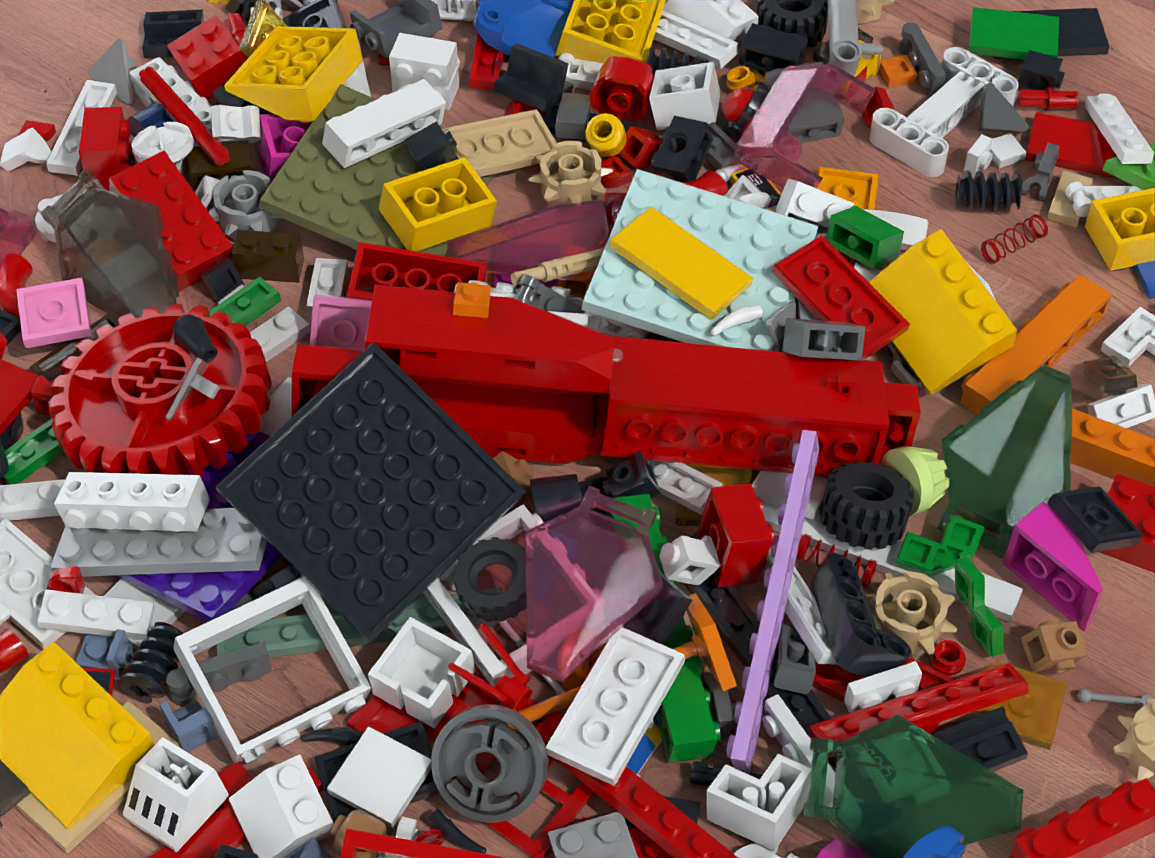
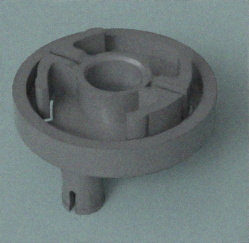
[431,704,549,823]

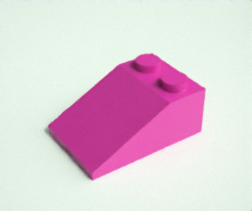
[256,114,313,183]
[1003,502,1103,631]

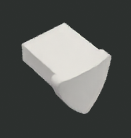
[0,128,51,172]
[724,175,771,209]

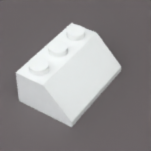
[663,0,759,51]

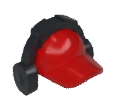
[722,83,781,143]

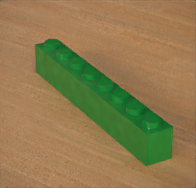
[605,494,721,763]

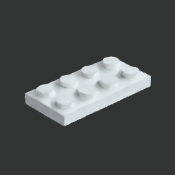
[0,518,97,649]
[545,626,685,786]

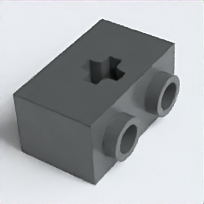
[782,318,865,360]

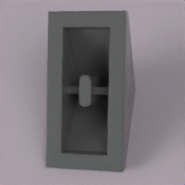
[979,82,1030,133]

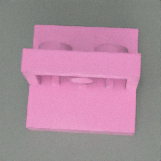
[16,278,93,348]
[310,294,372,351]

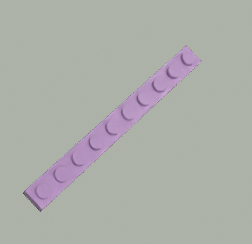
[727,430,819,774]

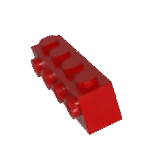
[1009,778,1155,858]

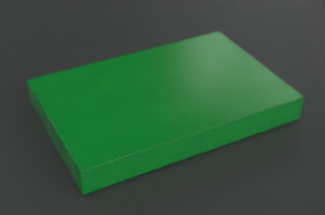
[968,7,1059,60]

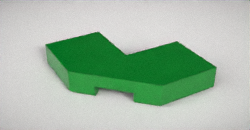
[894,515,985,577]
[955,556,1003,657]

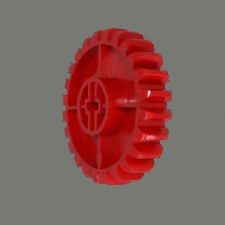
[49,304,272,479]

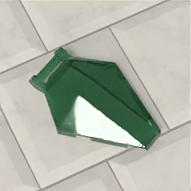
[937,365,1072,559]
[803,714,1023,858]

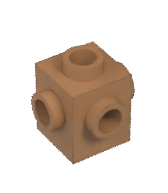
[1021,618,1087,674]

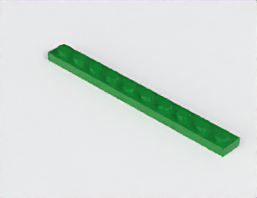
[2,276,281,485]

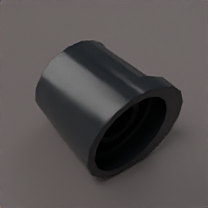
[529,474,599,531]

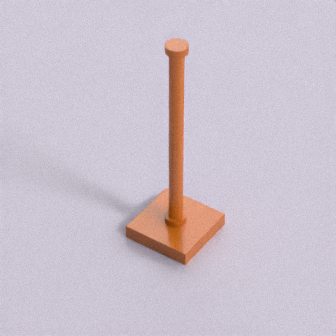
[508,593,737,729]

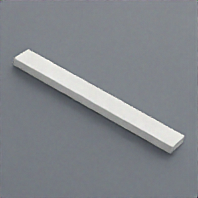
[762,501,1023,622]

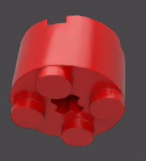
[590,56,654,122]

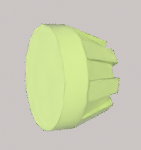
[879,447,949,516]

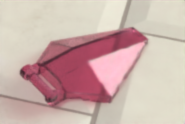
[448,195,624,280]
[525,486,663,682]

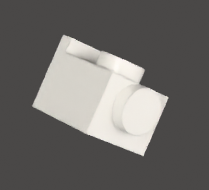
[659,536,721,586]

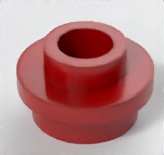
[929,640,966,676]

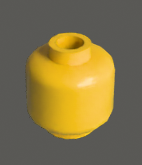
[585,113,626,157]

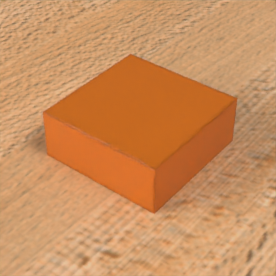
[880,55,917,88]

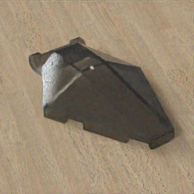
[40,169,179,320]

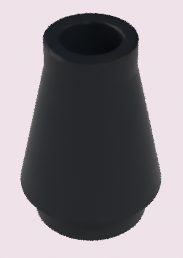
[172,314,218,363]

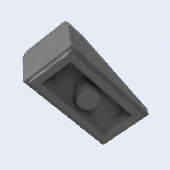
[555,93,591,140]
[774,624,816,694]

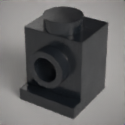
[603,450,661,498]

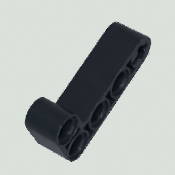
[811,553,912,677]

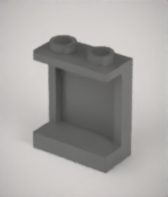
[350,0,442,58]
[763,62,845,147]

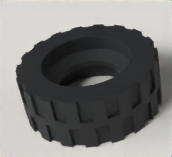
[453,537,537,622]

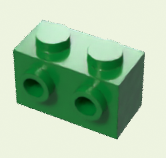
[826,206,904,269]

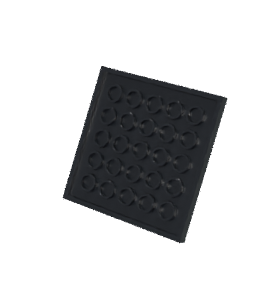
[216,342,526,644]

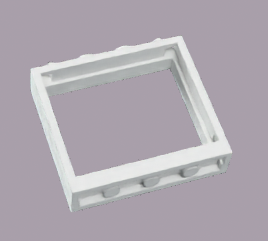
[424,504,607,687]
[173,577,371,764]

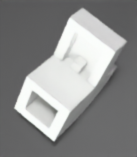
[211,105,261,143]

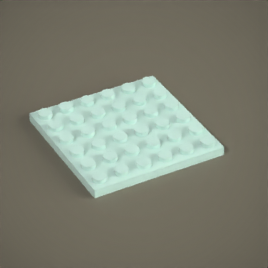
[581,169,818,352]

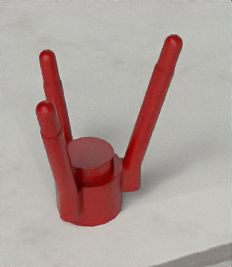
[448,623,532,712]

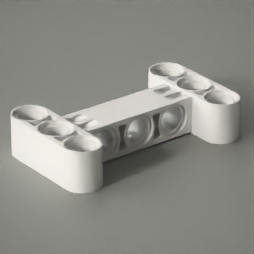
[869,47,1018,177]

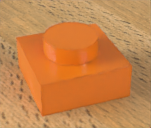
[453,282,491,318]

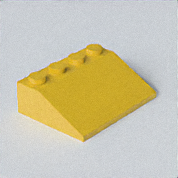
[555,0,666,63]
[224,26,363,123]
[869,229,1017,396]
[0,642,155,830]

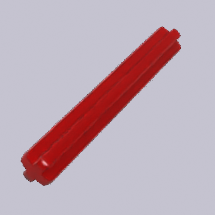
[139,66,230,166]

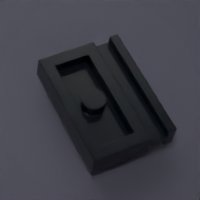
[934,706,1028,786]

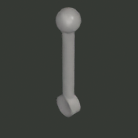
[1078,688,1154,708]

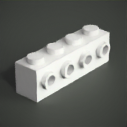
[129,57,213,147]
[322,79,446,168]
[54,472,210,532]

